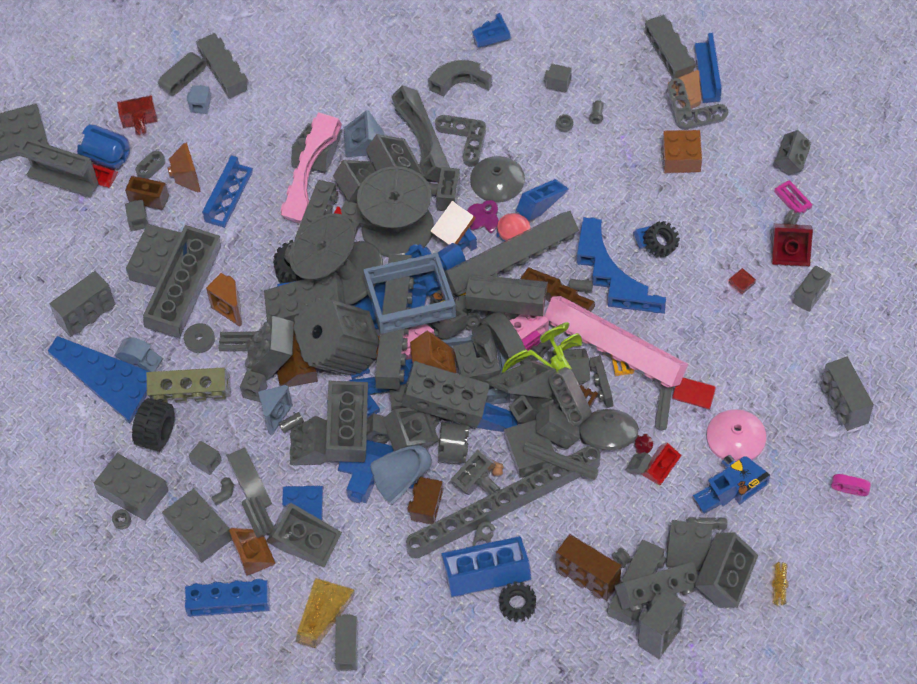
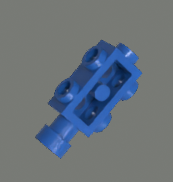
[405,244,441,296]

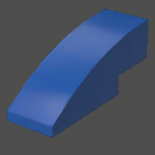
[461,402,518,432]

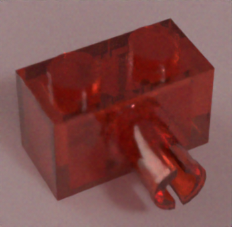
[117,95,158,135]

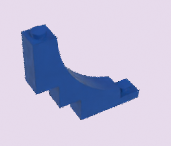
[577,217,666,314]

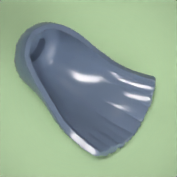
[371,445,432,504]

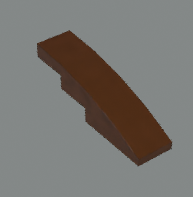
[520,267,595,312]

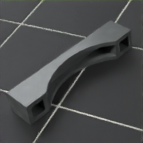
[391,85,450,182]

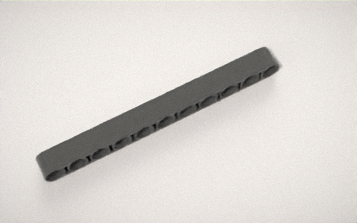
[406,446,601,559]

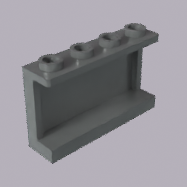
[17,138,98,197]

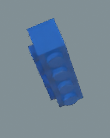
[185,579,270,617]

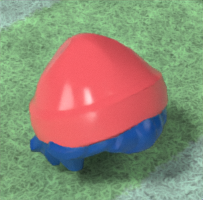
[496,213,530,242]

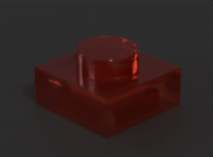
[729,268,756,294]

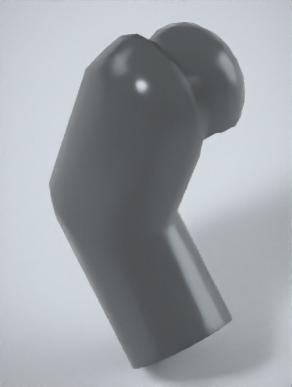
[211,477,234,505]

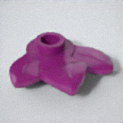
[467,200,499,233]

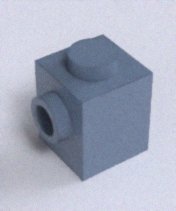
[187,85,212,114]

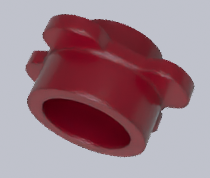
[635,434,653,454]

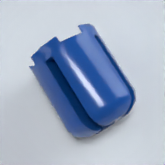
[77,124,130,169]

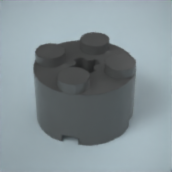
[438,422,469,464]

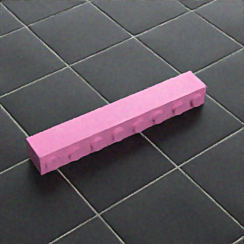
[545,296,688,388]

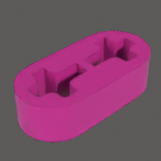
[831,474,871,496]

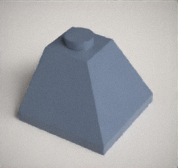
[344,110,384,158]

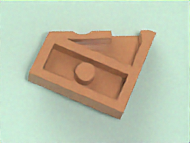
[668,70,701,109]

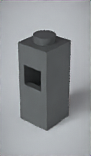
[335,614,358,671]

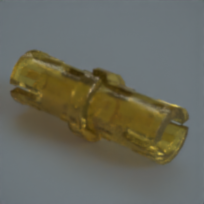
[772,562,789,606]

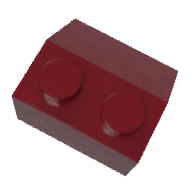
[772,223,813,266]

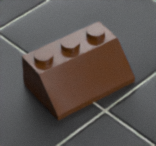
[277,323,318,387]

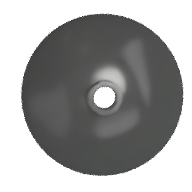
[470,156,525,203]
[579,409,639,450]

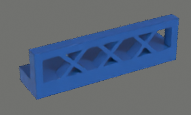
[694,33,722,103]
[202,155,253,228]

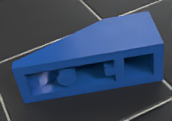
[516,179,569,221]

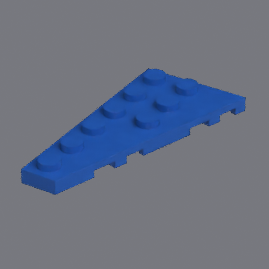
[48,336,150,424]

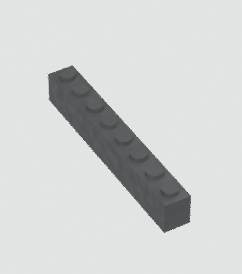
[444,211,579,295]
[375,254,414,389]

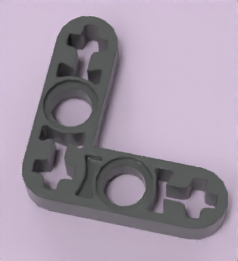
[667,78,728,130]
[435,115,486,167]

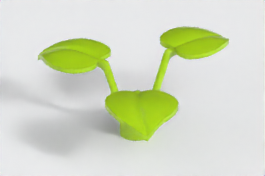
[502,322,582,373]

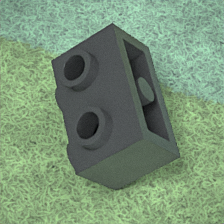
[775,130,812,175]

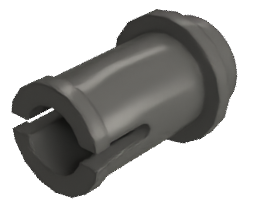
[589,100,604,124]
[569,278,593,293]
[278,412,304,433]

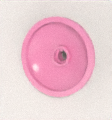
[707,409,766,461]

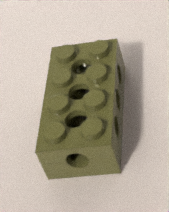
[146,367,231,403]

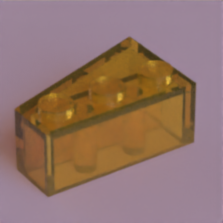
[296,578,355,648]

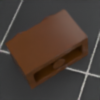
[125,176,169,210]
[408,477,444,525]

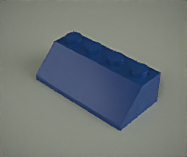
[441,536,532,597]

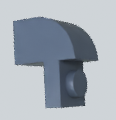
[114,337,162,372]

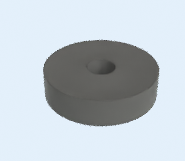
[184,323,215,353]

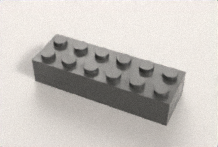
[143,225,221,338]

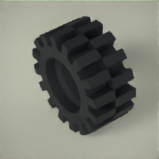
[643,221,680,258]
[499,582,536,622]

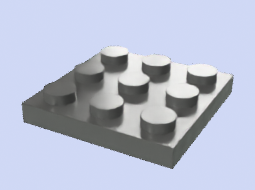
[0,103,49,161]

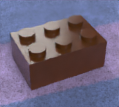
[556,534,622,601]

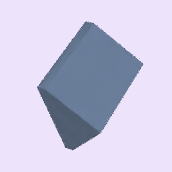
[258,385,293,435]

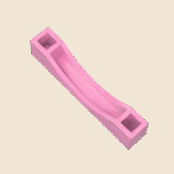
[281,112,342,224]

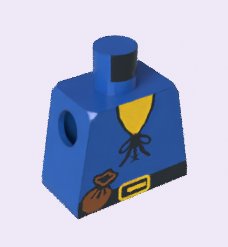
[722,455,770,505]

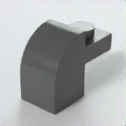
[430,306,467,339]

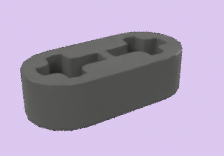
[135,151,165,179]

